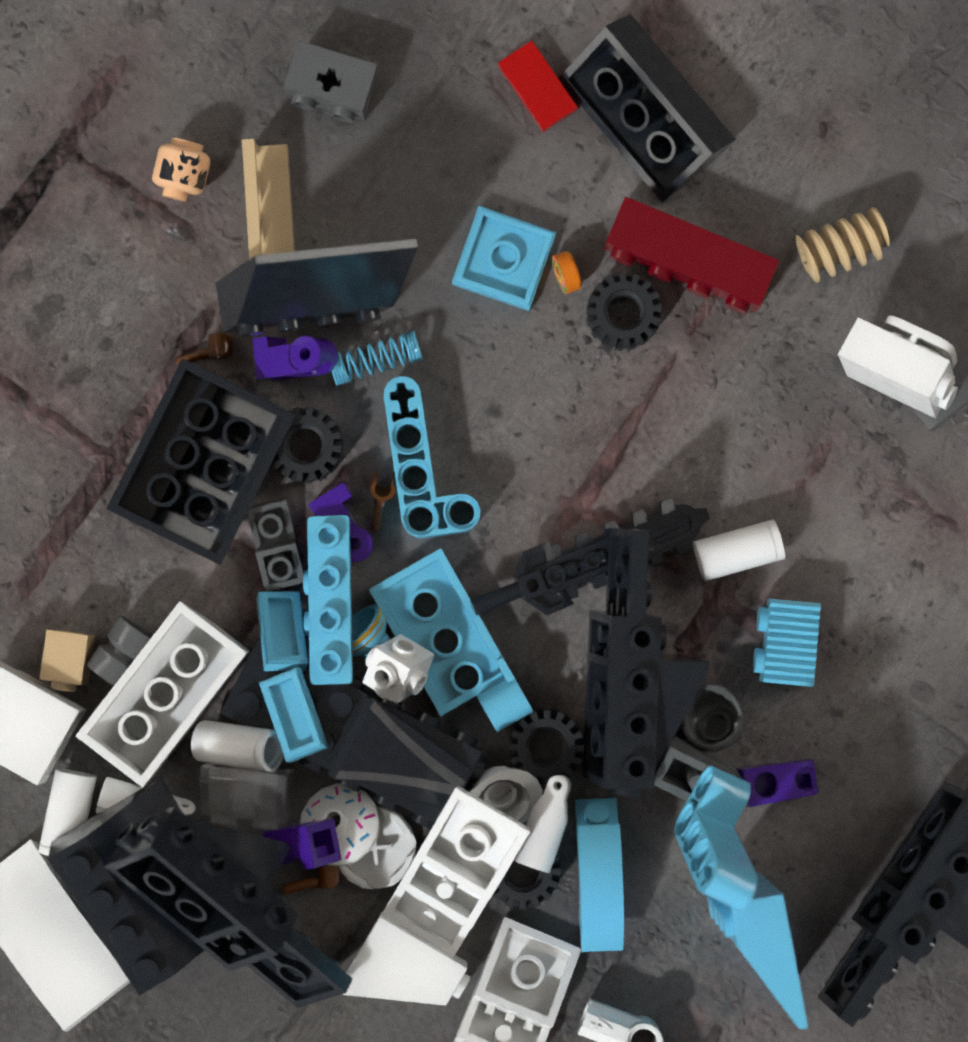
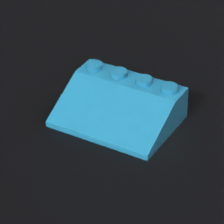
[707,873,808,1029]

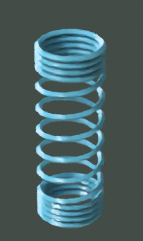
[332,330,423,386]

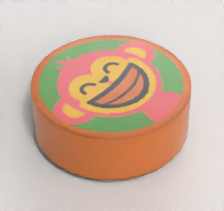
[552,251,582,294]

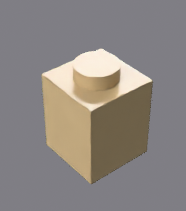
[39,629,96,692]

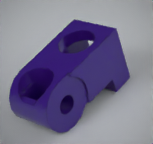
[253,336,338,382]
[308,483,373,562]
[735,759,818,807]
[262,818,342,869]

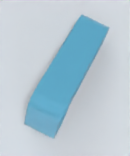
[384,376,480,539]
[674,765,758,910]

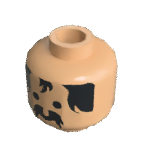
[152,138,210,202]

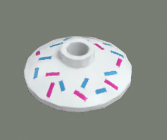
[300,784,380,866]

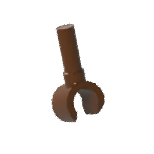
[176,333,233,365]
[371,471,396,532]
[282,865,339,895]

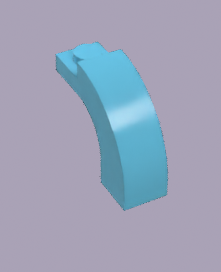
[575,798,624,952]

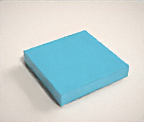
[452,206,556,311]

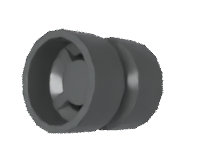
[86,615,153,686]

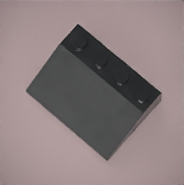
[215,239,418,337]
[106,358,296,565]
[48,777,205,996]

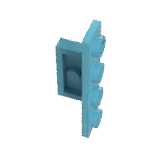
[303,515,353,685]

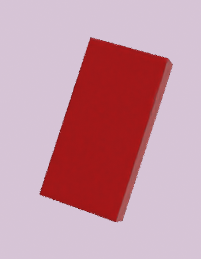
[498,40,578,133]

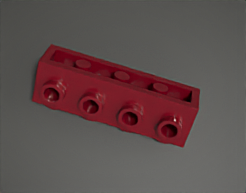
[604,196,780,314]

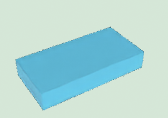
[256,591,308,671]
[259,667,329,763]

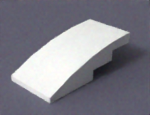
[382,785,531,957]
[0,839,130,1032]
[453,917,581,1042]

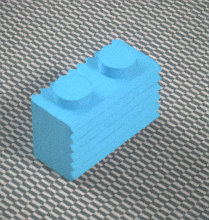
[753,599,821,687]

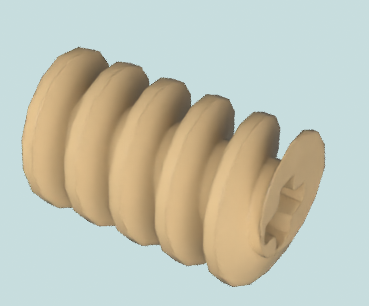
[796,207,890,283]

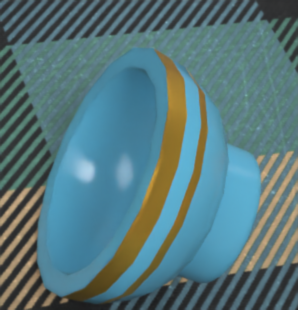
[352,604,391,660]

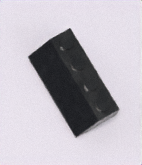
[558,14,736,203]

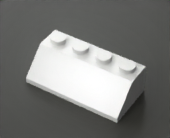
[76,601,250,788]

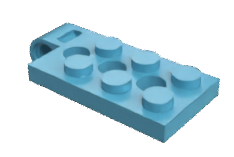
[369,548,534,732]

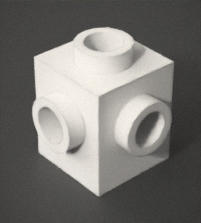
[362,634,435,704]

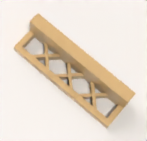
[242,139,295,259]

